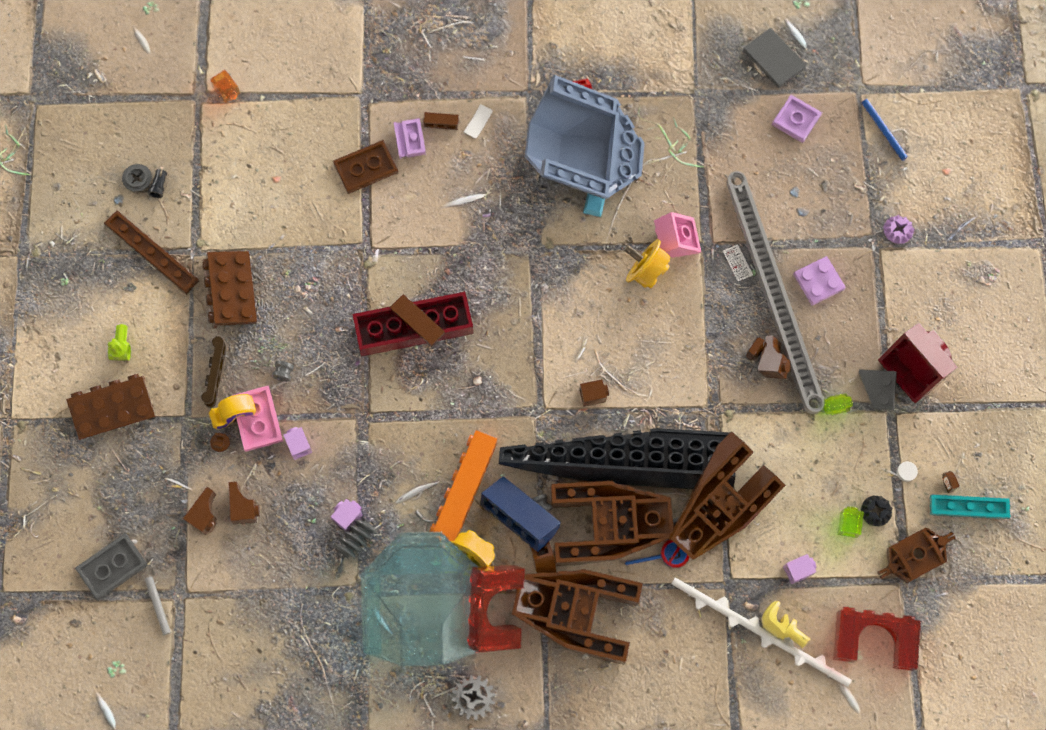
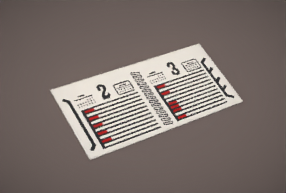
[723,245,753,281]

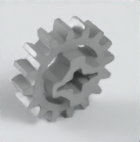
[452,675,496,720]

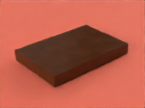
[333,140,399,194]

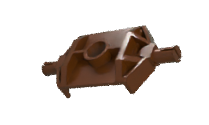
[877,527,956,583]

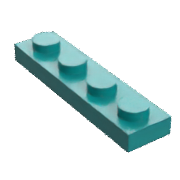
[930,495,1010,519]

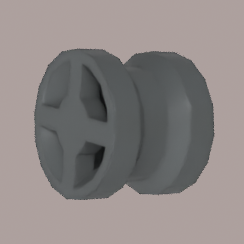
[272,361,294,382]
[532,494,552,512]

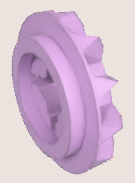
[884,215,914,244]

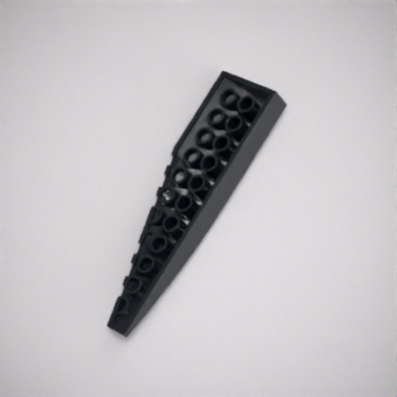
[498,428,736,489]

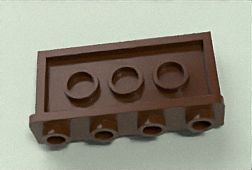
[202,251,257,329]
[66,373,156,440]

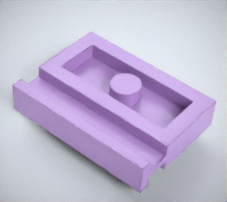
[393,118,426,159]

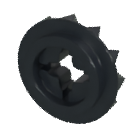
[861,495,893,527]

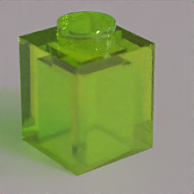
[837,506,864,538]

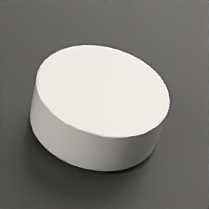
[897,461,918,482]

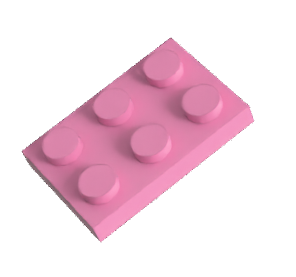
[232,386,283,452]

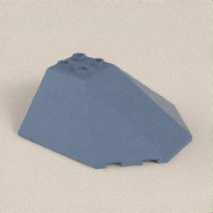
[525,75,644,199]

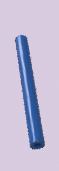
[861,99,908,161]

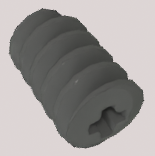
[334,516,377,559]

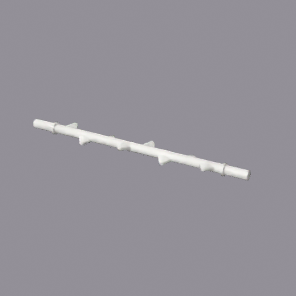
[671,578,851,687]

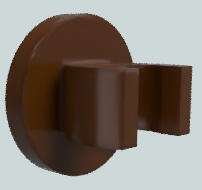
[210,433,230,452]

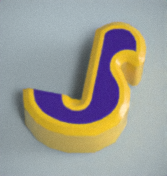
[209,394,256,429]

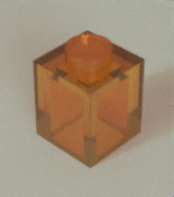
[210,70,240,103]

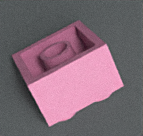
[654,212,701,258]

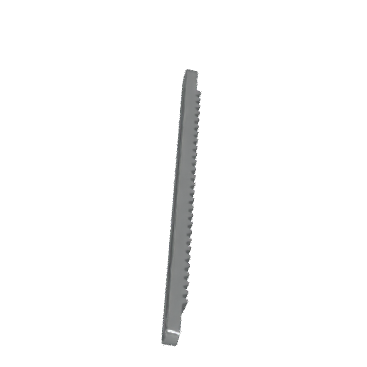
[727,171,825,414]

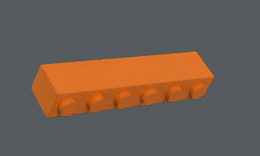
[429,430,497,546]

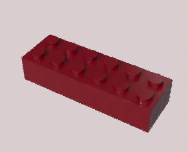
[352,291,474,357]

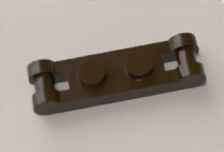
[201,336,226,408]

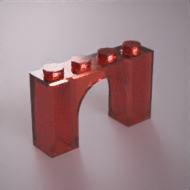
[467,565,525,653]
[833,607,921,671]

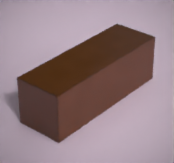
[423,112,459,130]

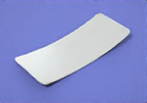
[464,104,492,138]

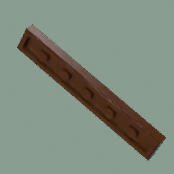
[104,210,199,294]

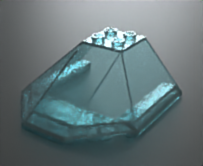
[361,532,484,666]

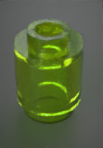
[823,393,853,416]

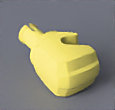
[762,601,810,648]

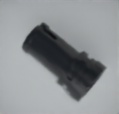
[148,169,167,198]

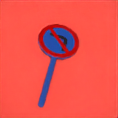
[625,539,689,568]

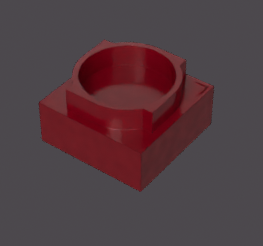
[878,323,958,404]

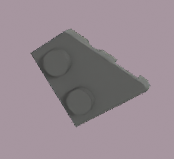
[859,369,897,410]

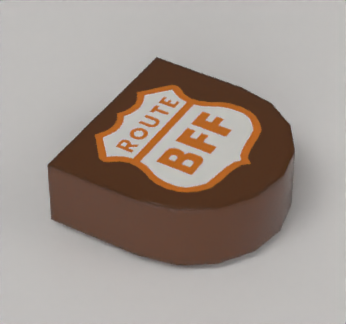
[942,471,960,493]

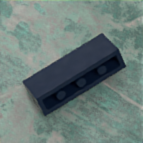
[480,476,561,552]

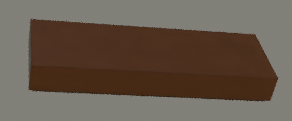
[390,294,445,347]

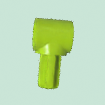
[108,324,131,361]

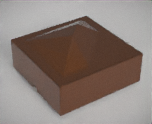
[746,337,765,361]

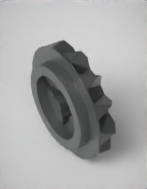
[122,164,152,193]

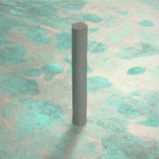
[145,576,171,636]

